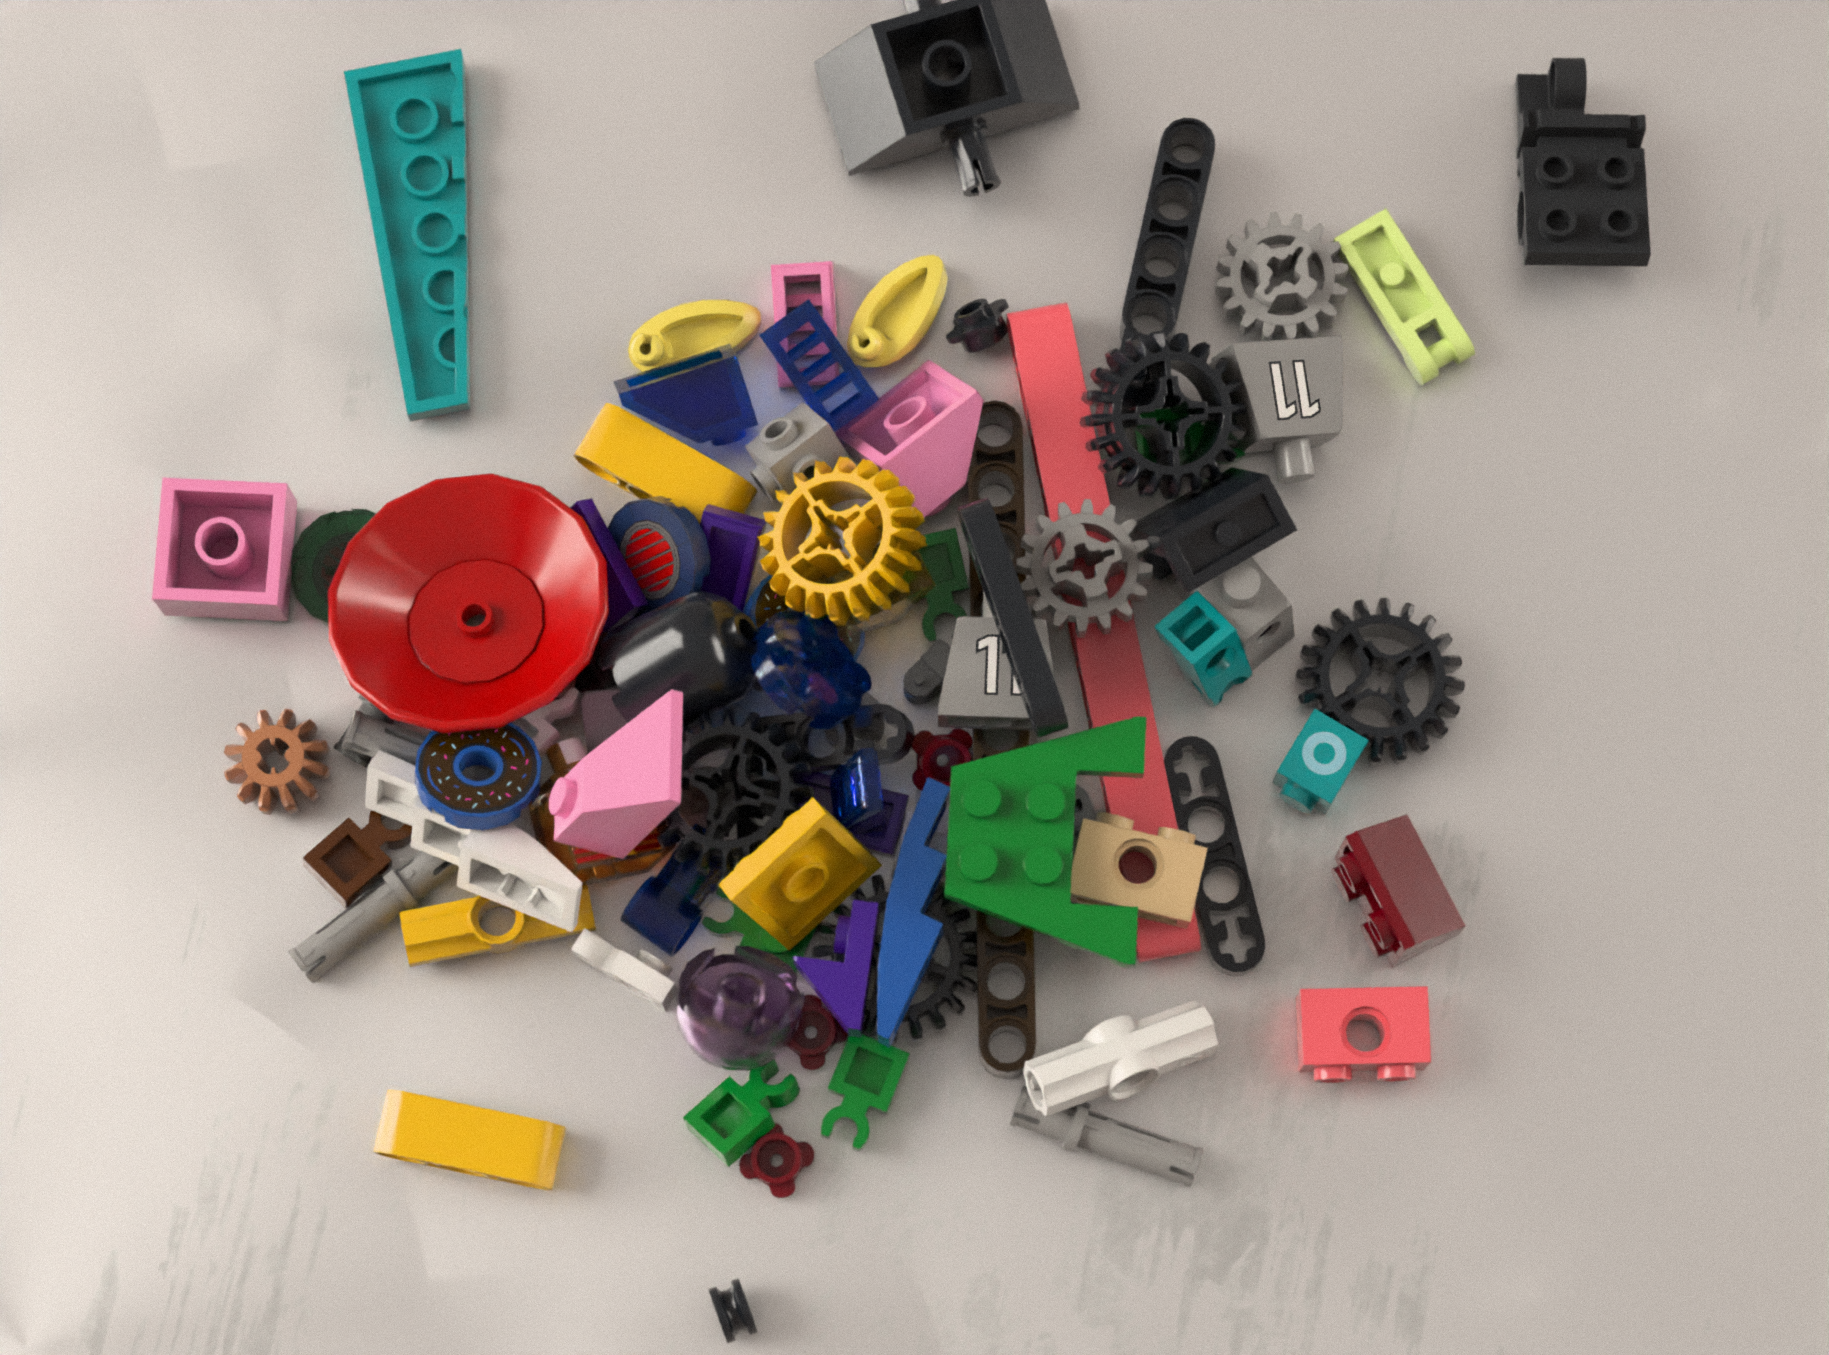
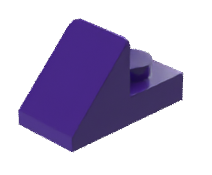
[793,900,879,1038]

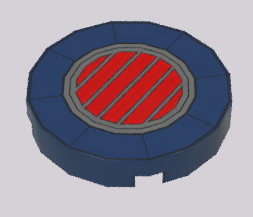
[608,496,711,617]

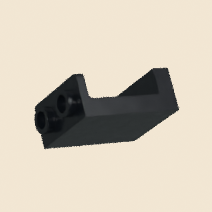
[1131,467,1297,593]

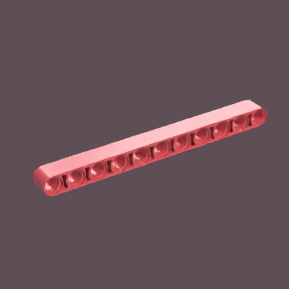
[1006,302,1201,963]

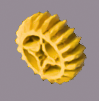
[758,456,928,626]

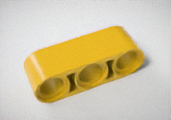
[573,403,758,524]
[373,1090,566,1191]

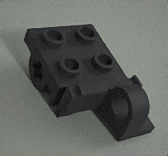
[1515,58,1651,266]

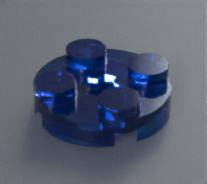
[751,610,872,730]

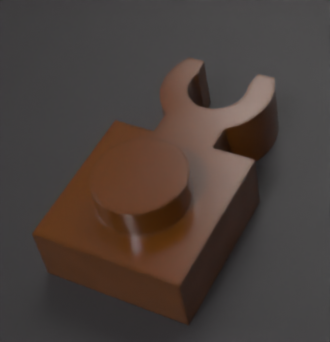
[302,810,412,909]

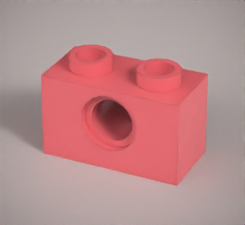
[1296,986,1431,1083]

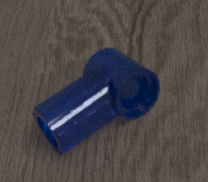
[620,823,736,957]

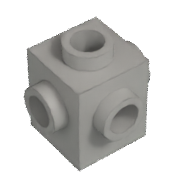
[745,402,851,501]

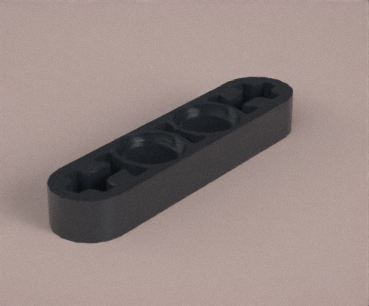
[957,498,1069,738]
[1164,736,1265,976]

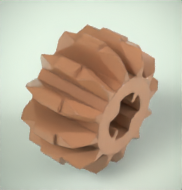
[224,709,331,815]

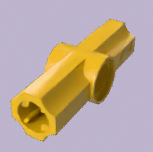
[399,875,596,967]

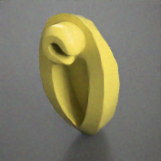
[847,255,948,368]
[628,299,761,377]

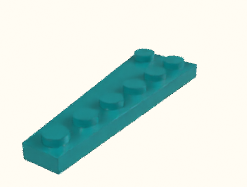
[344,49,470,421]

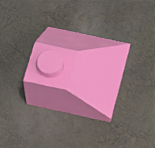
[835,360,984,517]
[549,689,683,859]

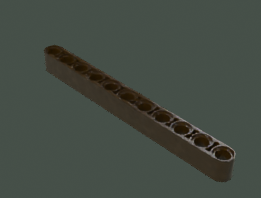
[967,400,1036,1080]

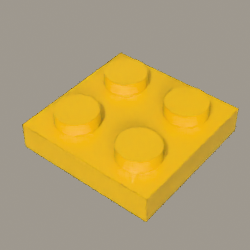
[718,798,882,951]

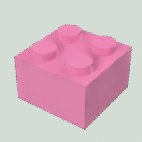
[152,478,297,621]

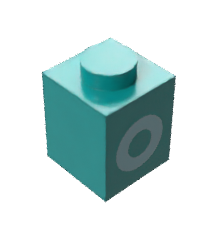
[1272,708,1369,815]

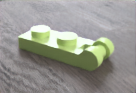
[1333,209,1475,385]

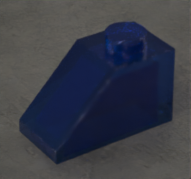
[613,343,758,446]

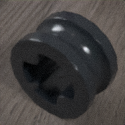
[708,1278,758,1343]

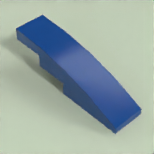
[877,777,950,1048]

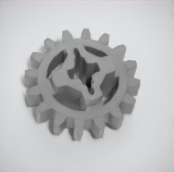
[1215,212,1349,341]
[1016,499,1153,638]

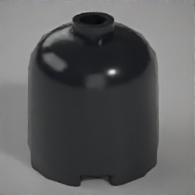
[600,591,761,728]

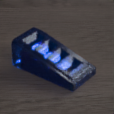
[759,299,881,432]
[830,747,886,835]

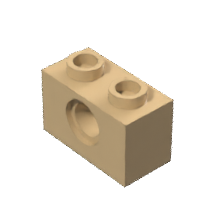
[1070,812,1208,929]

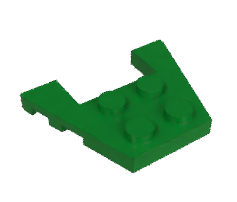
[944,717,1146,968]

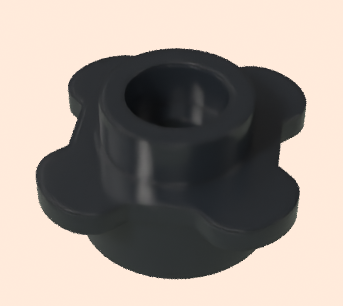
[946,299,1009,353]

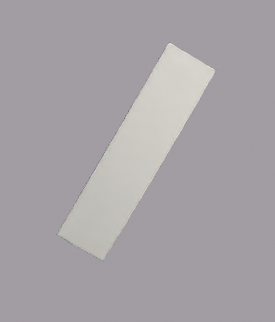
[365,750,582,932]

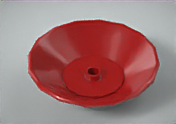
[328,473,609,734]

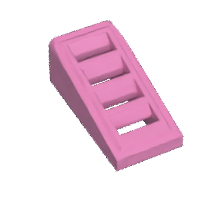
[771,261,840,387]

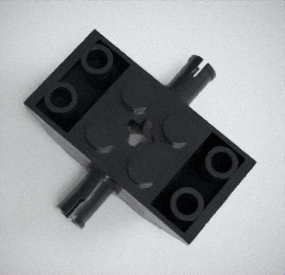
[814,0,1080,197]

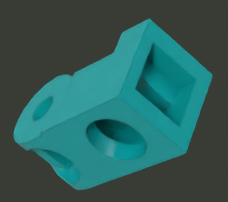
[1154,591,1253,708]

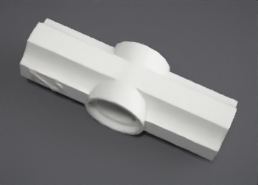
[1022,1000,1219,1117]

